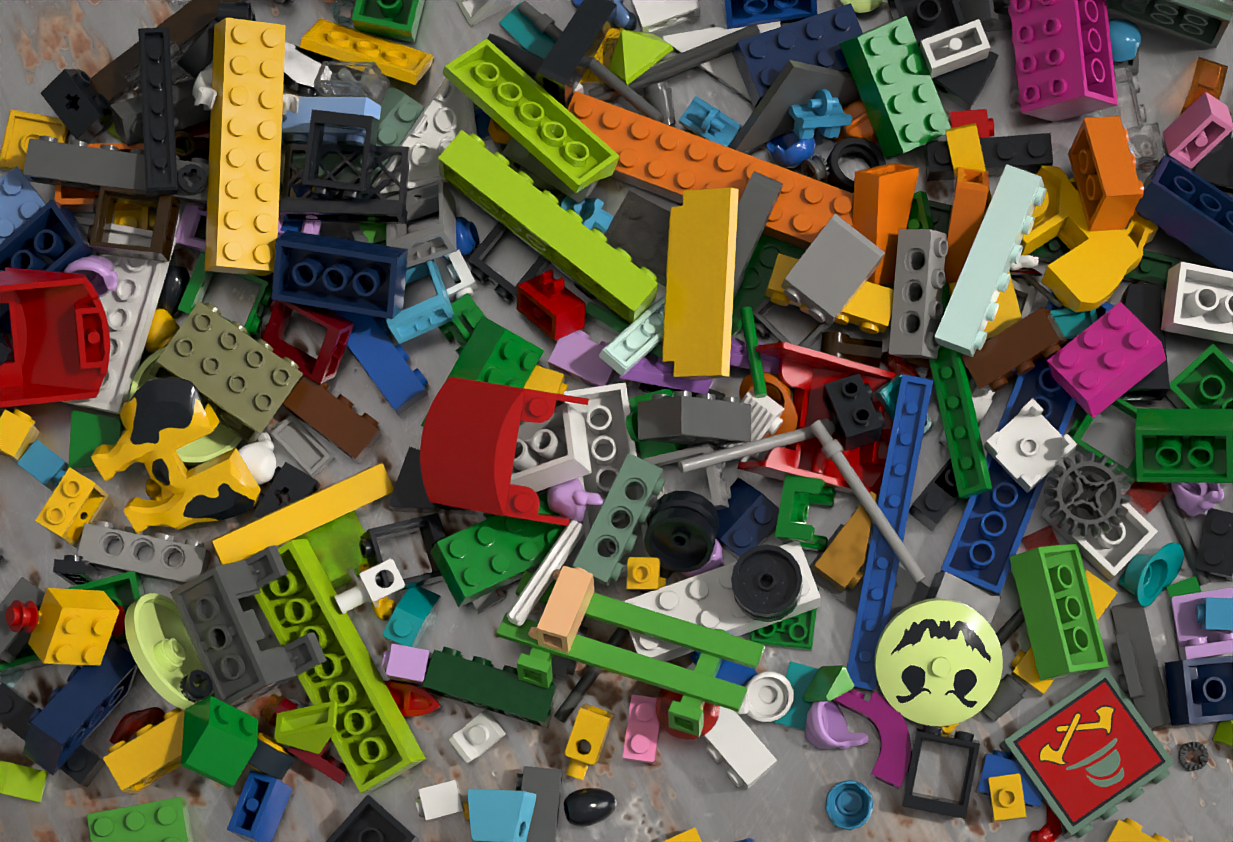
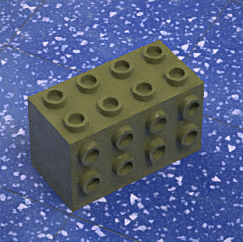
[149,301,303,443]

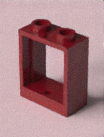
[260,300,354,384]

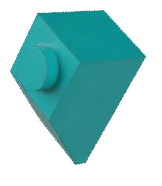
[382,586,441,648]

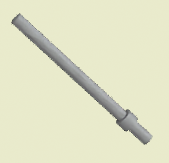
[678,419,836,473]
[810,420,926,584]

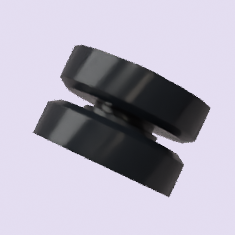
[644,491,720,572]
[731,544,803,622]

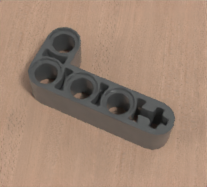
[733,171,783,299]

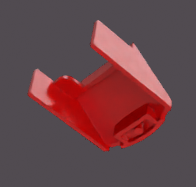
[0,267,110,408]
[737,342,896,496]
[420,377,589,526]

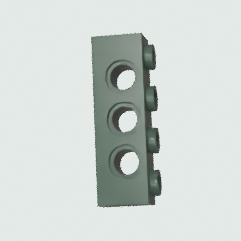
[572,453,666,587]

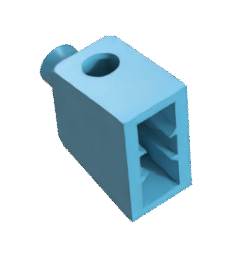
[468,789,536,842]

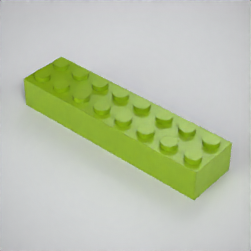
[438,130,658,325]
[254,539,426,794]

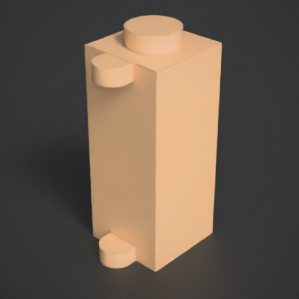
[528,566,594,654]

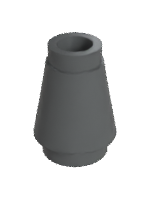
[643,81,676,126]
[982,674,1026,722]

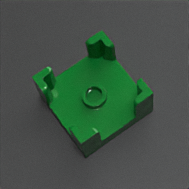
[775,475,836,552]

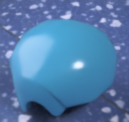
[1109,18,1142,62]
[825,780,874,830]

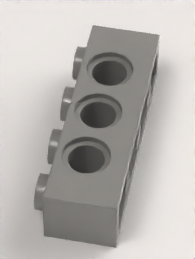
[889,229,948,359]
[77,520,211,585]

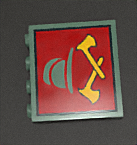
[1000,669,1175,839]

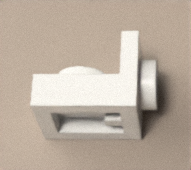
[446,250,478,301]
[449,709,506,763]

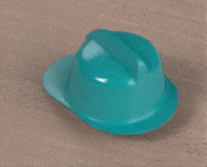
[1119,542,1184,607]

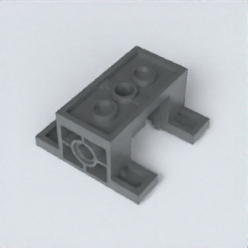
[170,545,327,708]

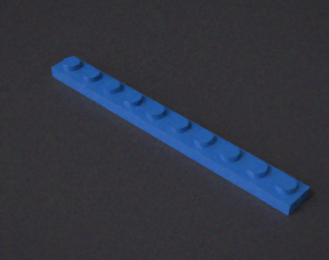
[847,374,933,691]

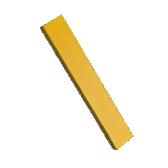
[211,462,394,565]

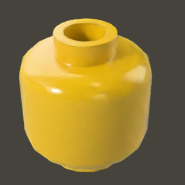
[145,308,180,353]

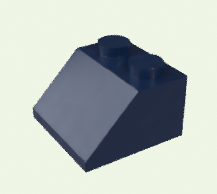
[716,477,779,560]
[1165,656,1233,726]

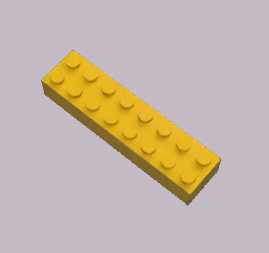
[205,18,286,276]

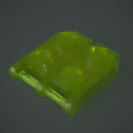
[297,510,367,590]

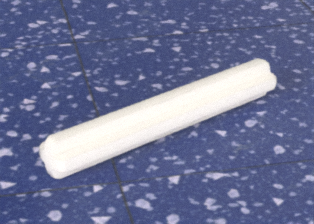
[507,520,585,626]

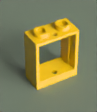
[35,467,109,548]

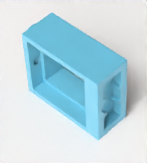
[386,259,455,344]

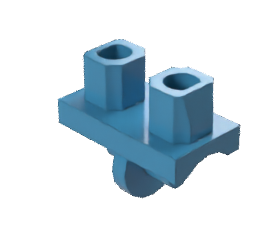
[788,89,853,140]
[679,96,742,147]
[559,195,614,233]

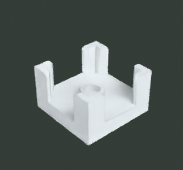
[983,398,1077,493]

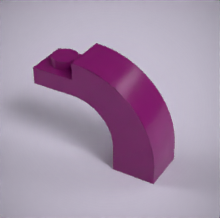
[834,689,911,789]

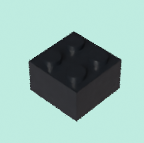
[887,0,966,47]
[326,795,419,842]

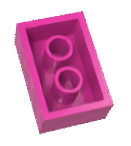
[1047,302,1166,418]

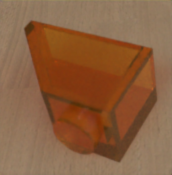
[1180,57,1228,115]

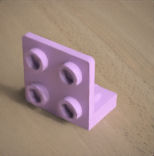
[1171,588,1233,660]

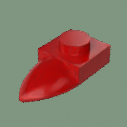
[384,679,440,716]

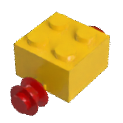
[5,588,126,666]

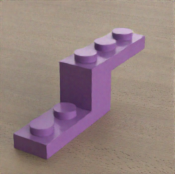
[617,337,779,394]

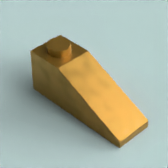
[813,491,876,593]

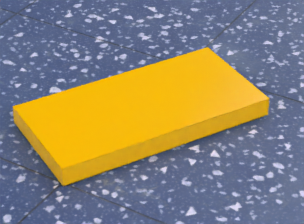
[300,18,434,85]

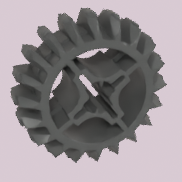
[1044,452,1131,538]

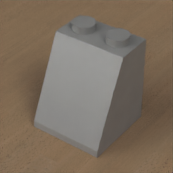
[781,214,885,325]

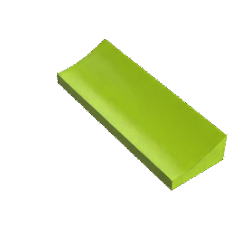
[442,38,620,193]

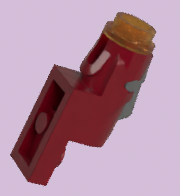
[260,693,350,787]

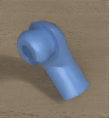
[613,0,636,29]

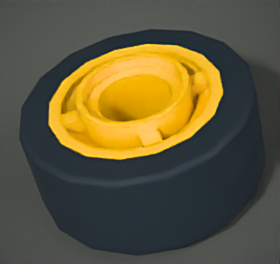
[247,732,295,780]

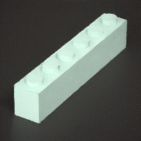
[934,164,1047,357]

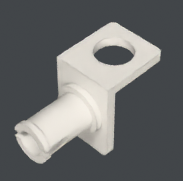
[334,559,405,614]

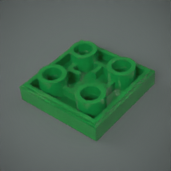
[749,587,819,651]

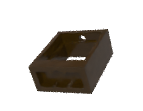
[87,186,181,262]

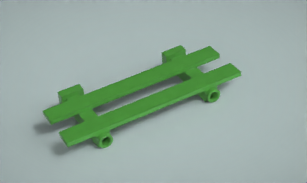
[496,571,765,737]

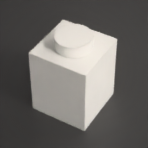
[415,780,464,822]

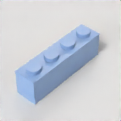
[281,97,381,146]

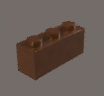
[962,307,1068,392]
[282,376,382,464]

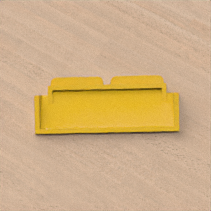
[662,188,739,381]

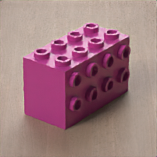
[1008,0,1118,122]

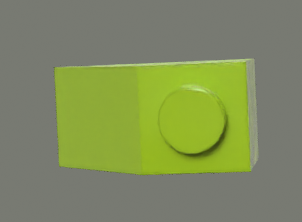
[0,761,48,803]

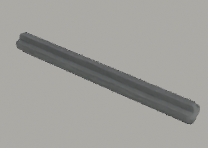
[588,24,760,102]

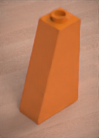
[853,163,919,286]
[944,167,989,285]

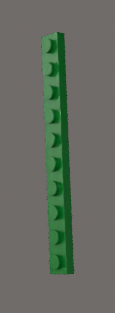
[906,191,993,499]

